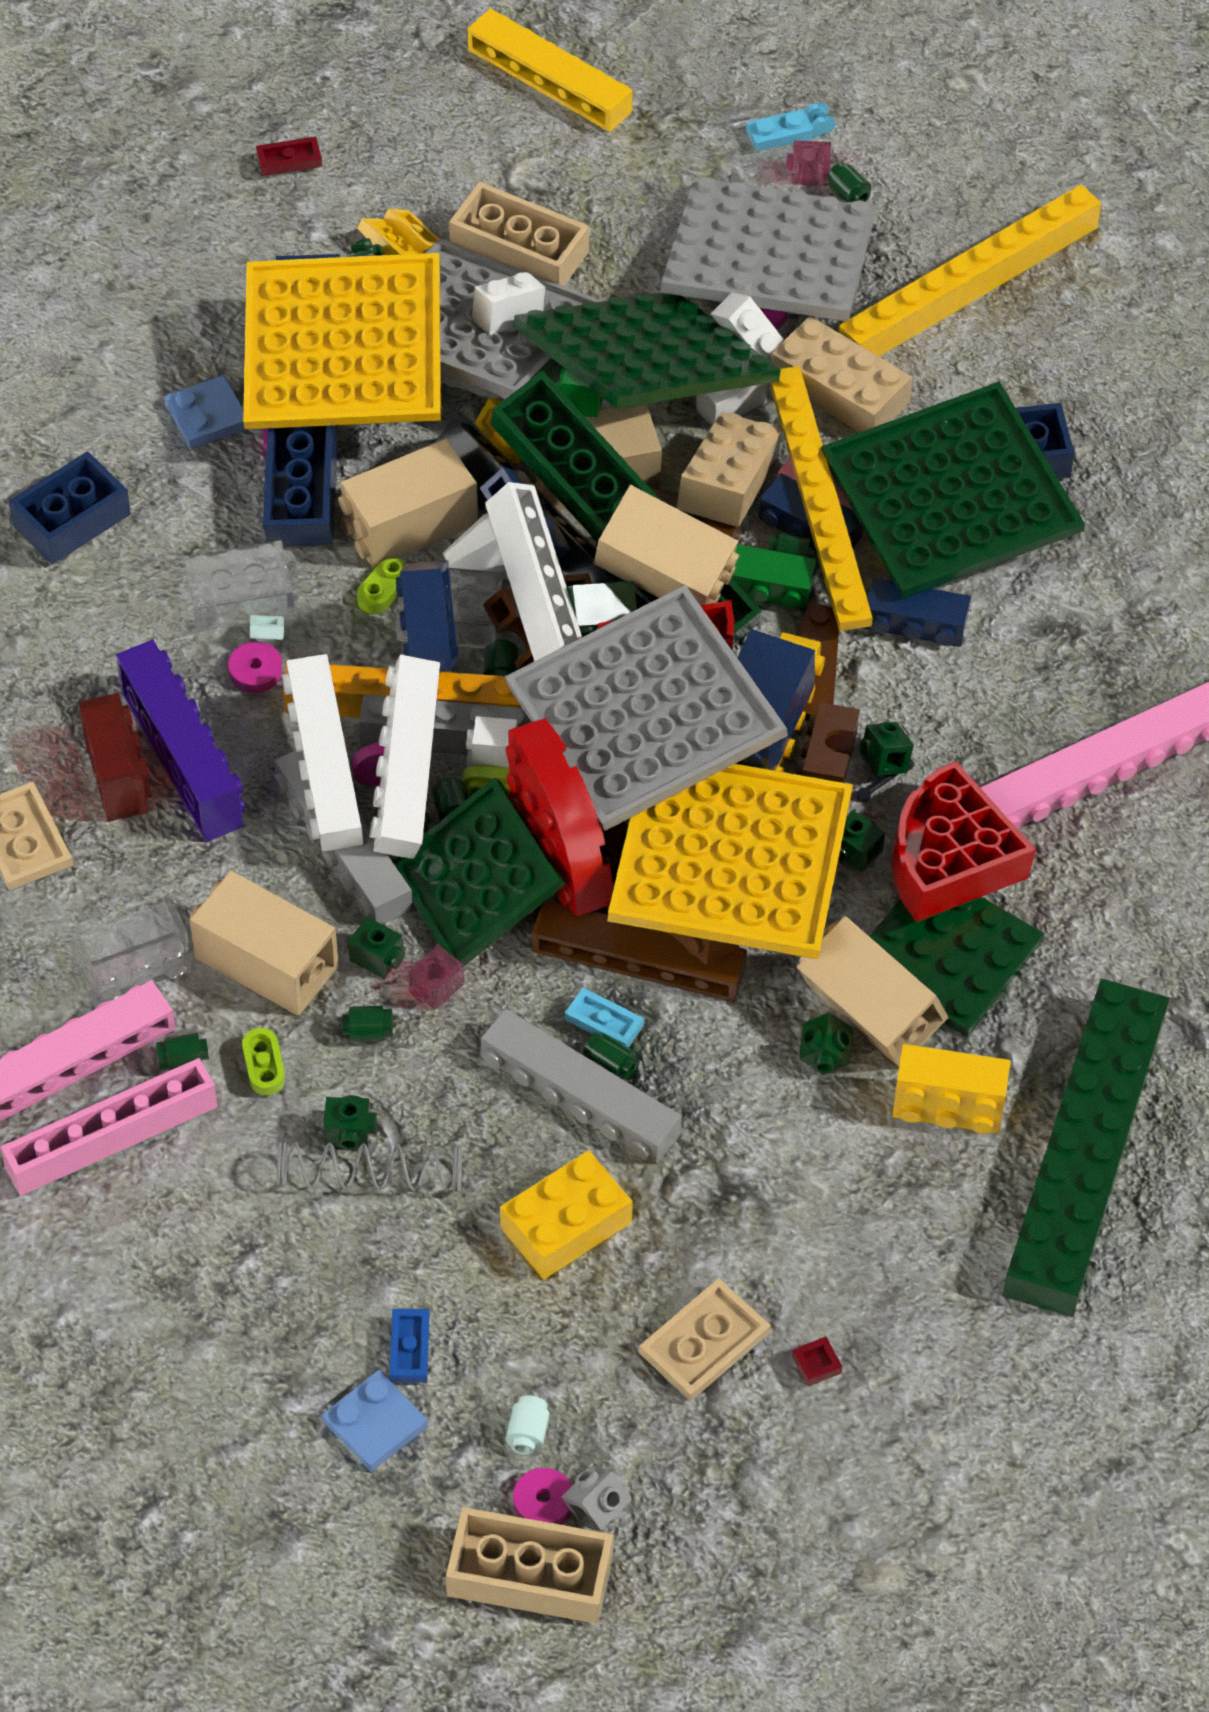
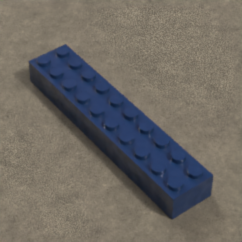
[263,254,340,547]

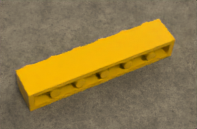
[467,8,633,132]

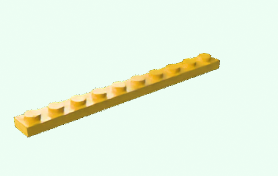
[769,366,873,631]

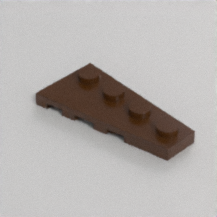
[795,601,839,721]

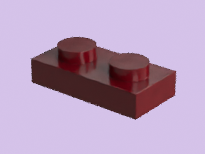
[256,136,322,176]

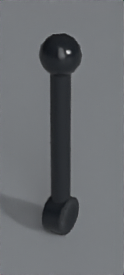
[857,759,914,803]

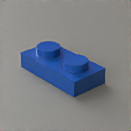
[389,1309,430,1383]

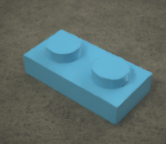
[565,988,644,1047]

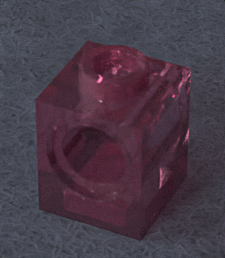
[786,140,831,186]
[409,945,464,1010]

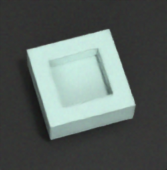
[249,615,284,643]

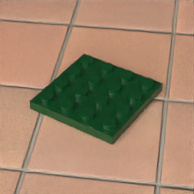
[392,777,566,970]
[869,897,1045,1037]

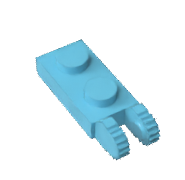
[746,102,836,152]

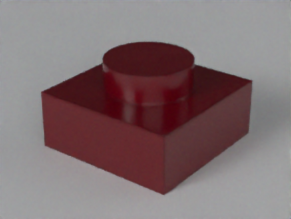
[792,1336,843,1387]

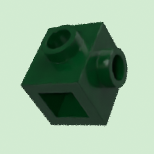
[859,722,914,776]
[838,810,885,873]
[799,1012,853,1075]
[323,1095,377,1150]

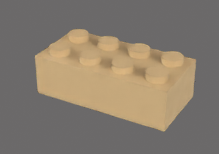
[449,181,589,286]
[771,316,913,432]
[676,412,783,527]
[446,1507,614,1624]

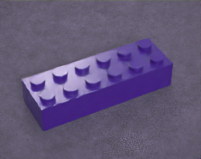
[116,639,246,842]

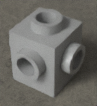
[561,1467,632,1531]

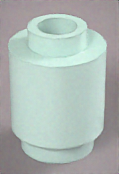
[506,1395,550,1455]

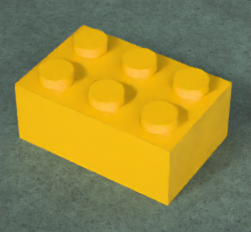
[892,1044,1011,1134]
[500,1150,633,1280]

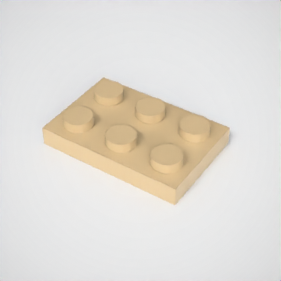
[0,782,73,891]
[639,1278,771,1401]

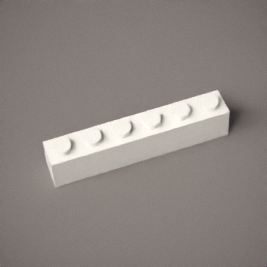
[485,482,582,662]
[282,654,363,852]
[369,655,440,859]

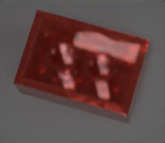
[78,693,152,822]

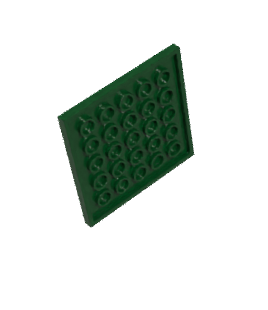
[513,292,781,409]
[821,381,1085,599]

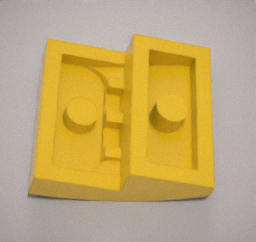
[357,209,440,255]

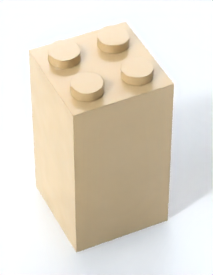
[528,404,662,511]
[338,439,478,569]
[594,485,740,605]
[189,871,339,1016]
[796,916,949,1068]

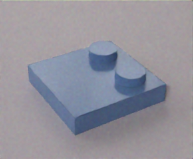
[165,375,245,449]
[322,1370,429,1472]

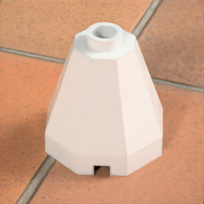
[443,513,508,585]

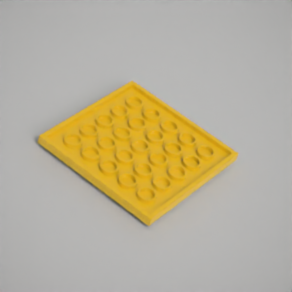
[243,253,441,429]
[607,764,853,959]

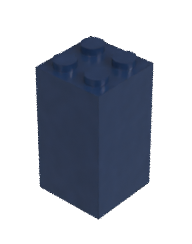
[735,629,815,771]

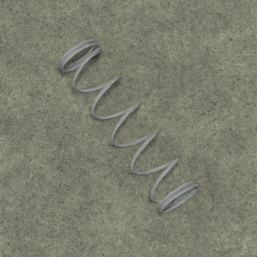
[277,1141,462,1192]

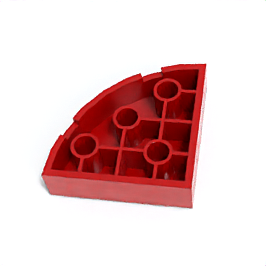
[506,718,613,917]
[891,761,1036,922]

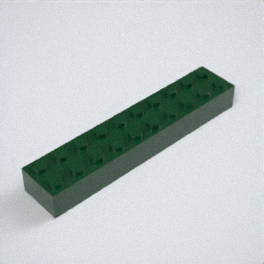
[490,370,762,644]
[1002,978,1170,1318]

